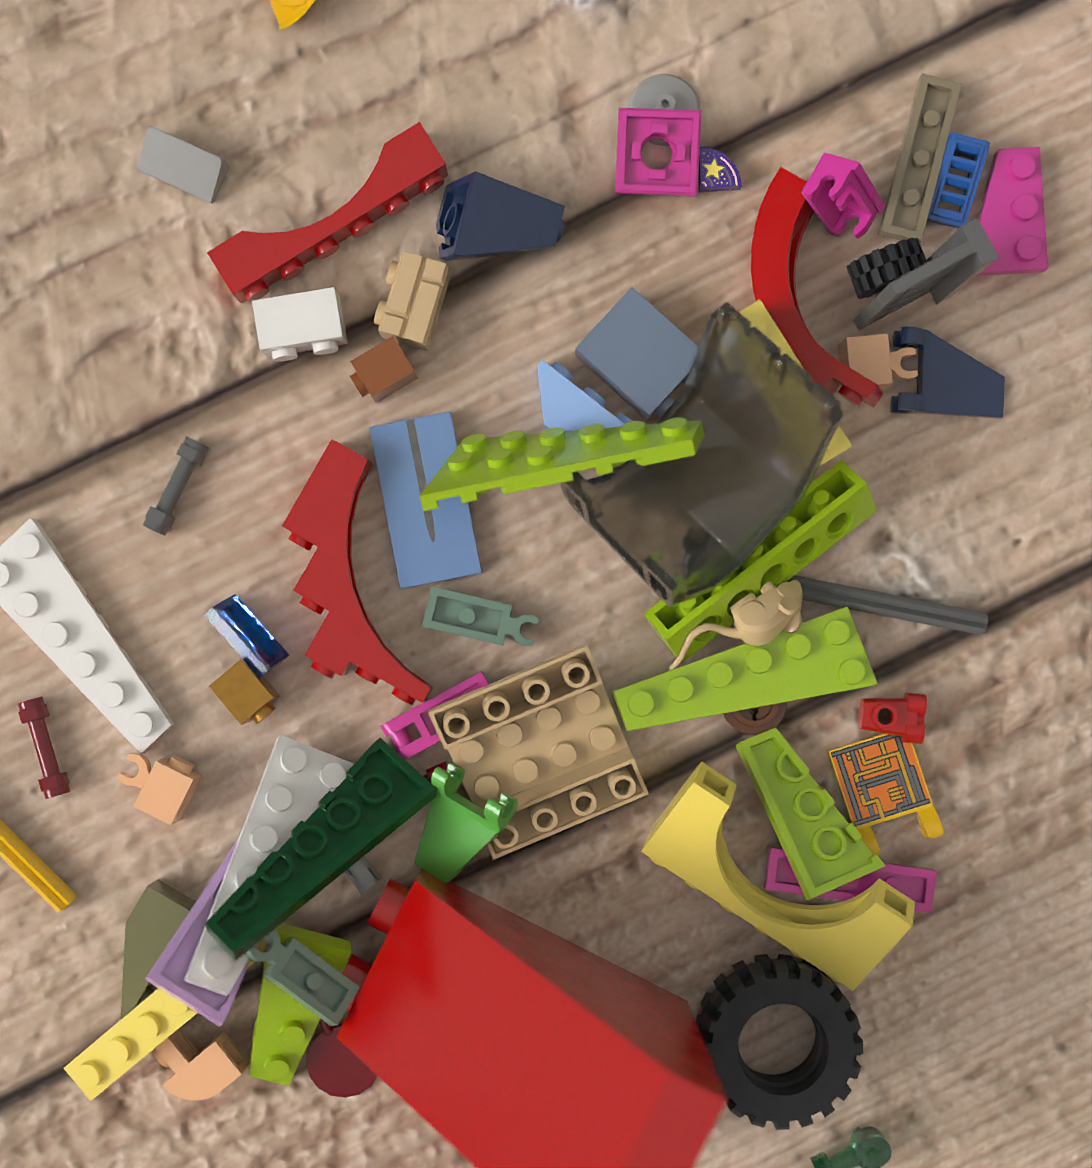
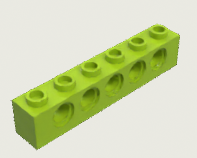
[644,460,877,664]

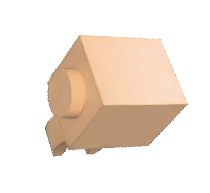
[838,334,918,390]
[117,753,202,825]

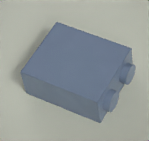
[575,287,706,421]

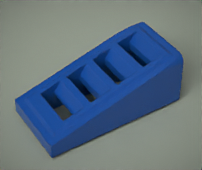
[927,133,990,229]

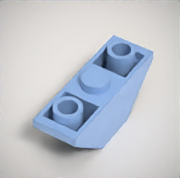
[537,360,632,431]

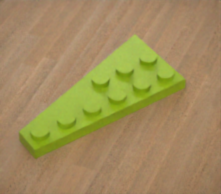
[419,418,704,511]

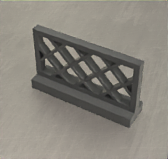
[853,218,999,331]

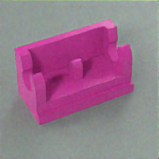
[801,152,886,239]

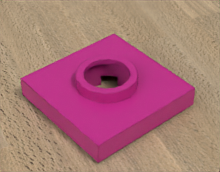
[615,108,702,197]

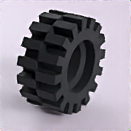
[846,238,927,299]

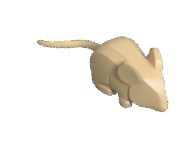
[669,580,803,670]

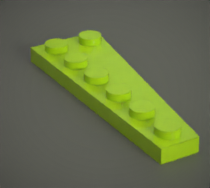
[612,606,878,732]

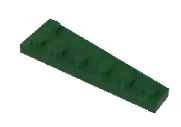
[205,737,436,961]

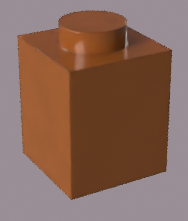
[350,336,418,403]

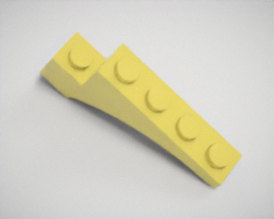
[64,938,266,1101]

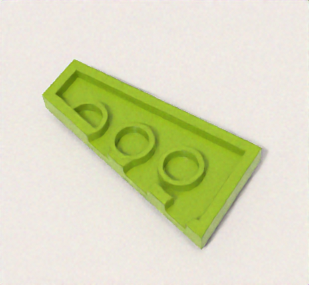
[249,923,352,1086]

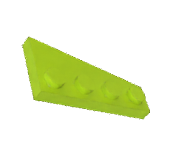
[736,727,886,901]

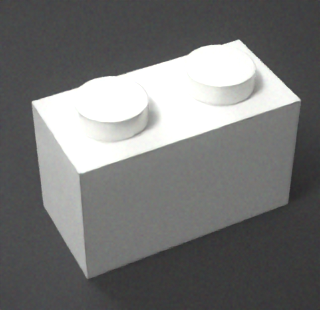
[252,287,348,361]

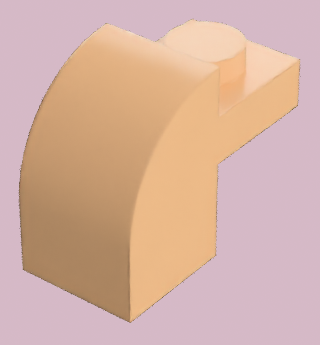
[152,1029,249,1101]

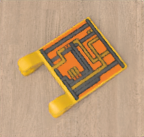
[827,734,944,855]

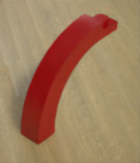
[751,166,883,408]

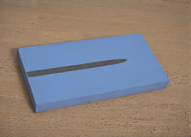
[369,411,482,589]

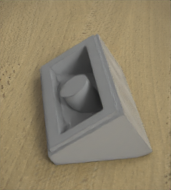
[137,125,229,204]

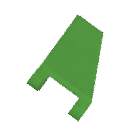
[414,762,518,883]

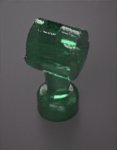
[809,1126,892,1168]

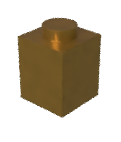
[209,658,280,725]

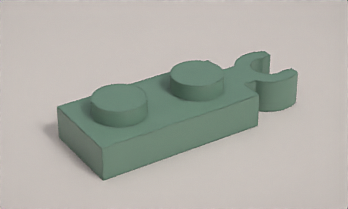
[422,586,539,646]
[245,930,360,1026]

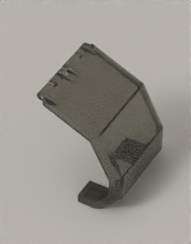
[560,302,843,607]

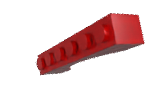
[207,122,448,303]

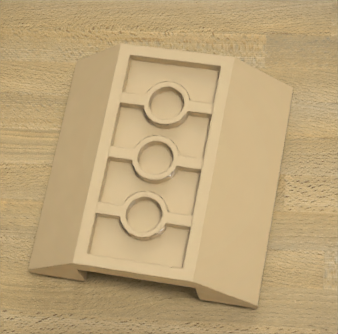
[428,643,649,859]

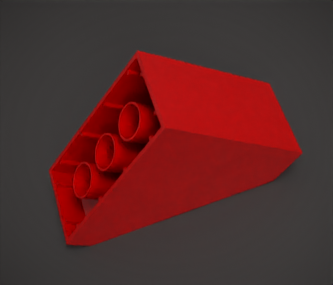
[337,868,727,1168]

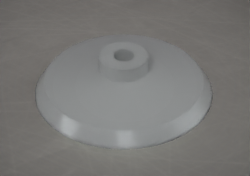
[628,74,700,146]

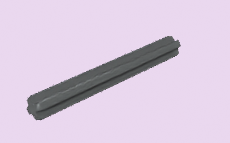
[787,575,988,635]

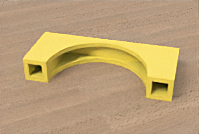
[641,761,915,991]

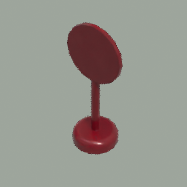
[261,930,377,1098]

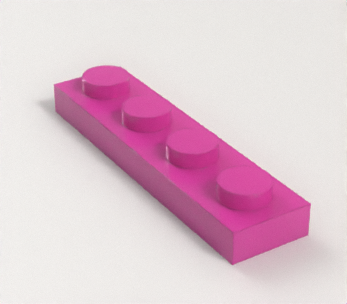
[763,846,937,913]

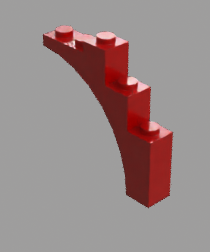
[282,439,433,705]

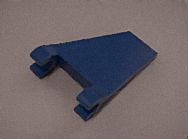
[891,326,1005,419]

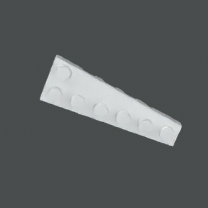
[0,518,175,754]
[184,735,354,996]

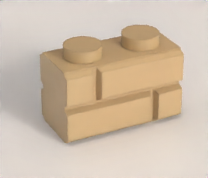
[374,251,452,351]

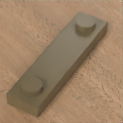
[878,73,962,242]

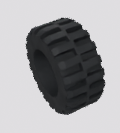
[696,954,863,1130]

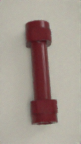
[18,697,70,799]

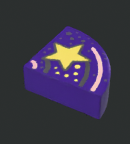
[699,147,742,192]

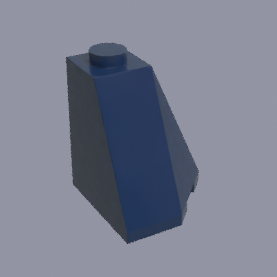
[436,171,565,261]

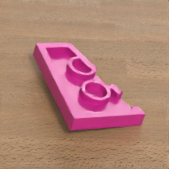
[977,147,1048,276]

